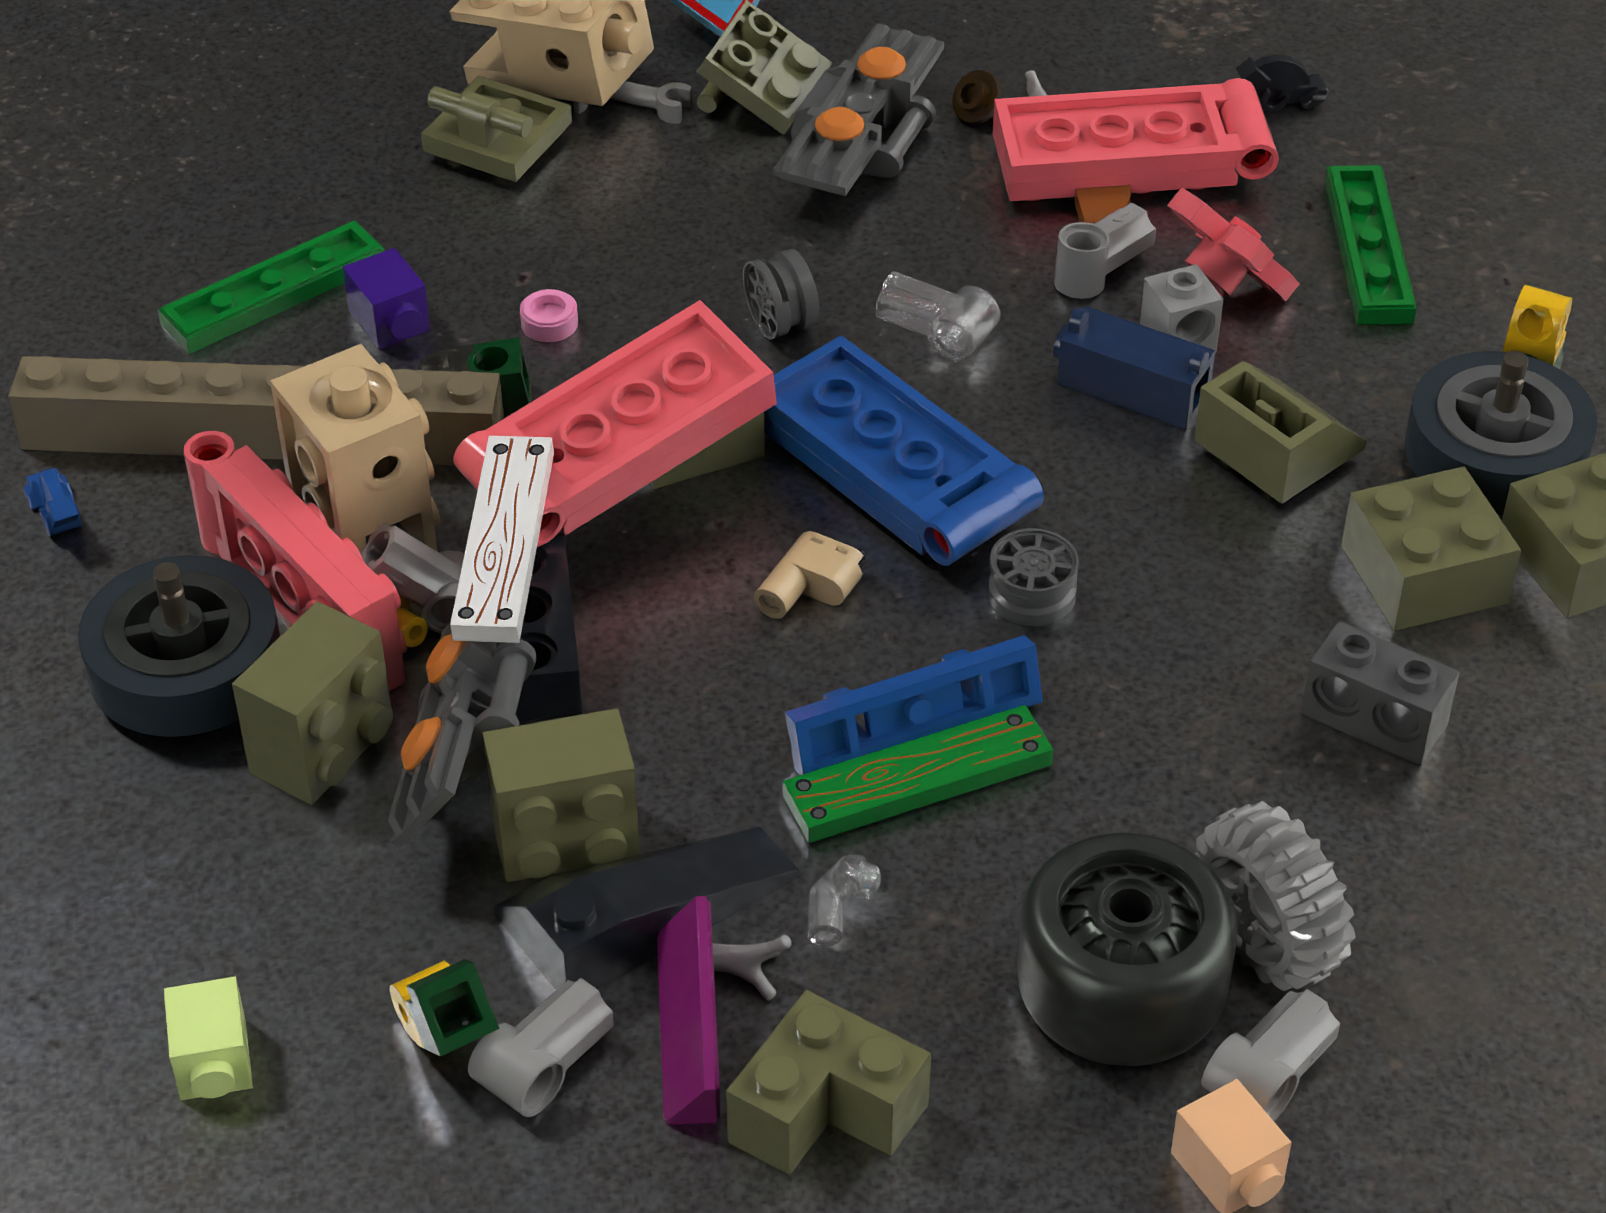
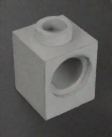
[1140,264,1223,353]

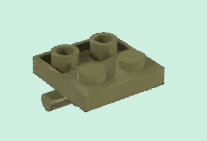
[696,0,833,135]
[421,75,572,182]

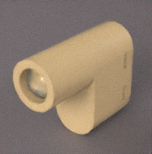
[753,531,866,619]

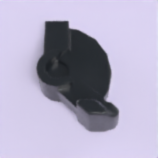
[1235,54,1328,113]

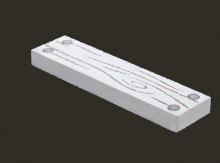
[450,436,554,643]

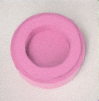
[520,289,578,342]

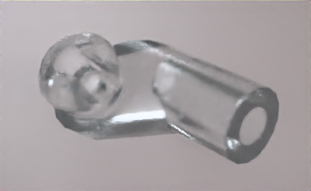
[808,855,881,947]

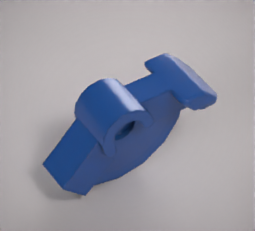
[23,468,82,536]

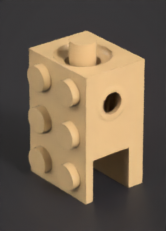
[449,0,654,106]
[270,344,440,553]

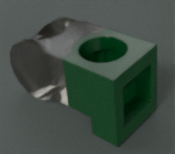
[418,337,532,416]

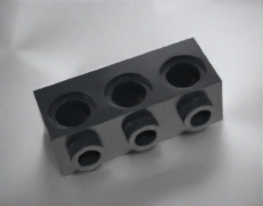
[496,533,583,721]

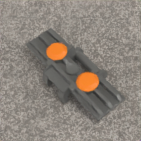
[773,23,944,196]
[388,625,536,848]

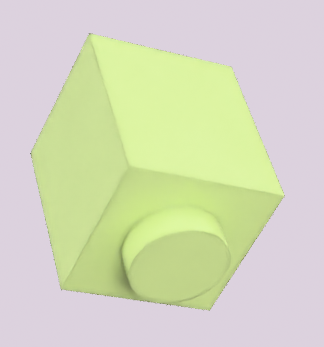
[164,976,253,1101]

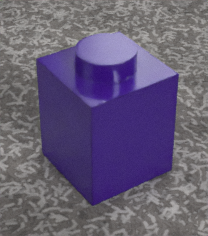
[343,248,430,350]

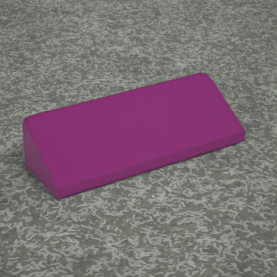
[657,896,721,1125]

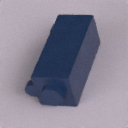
[1053,306,1215,430]

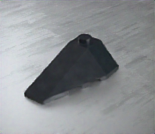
[494,827,799,990]

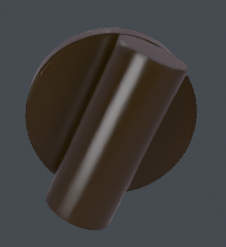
[952,70,1002,124]

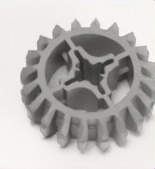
[1195,801,1356,991]

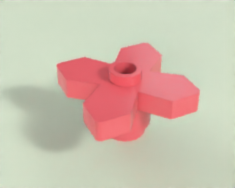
[1167,187,1300,302]

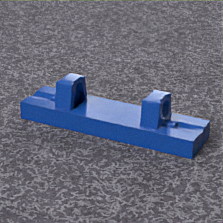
[785,635,1043,775]

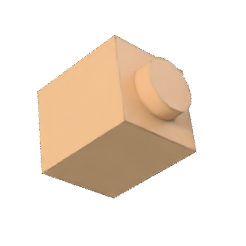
[1171,1079,1292,1213]

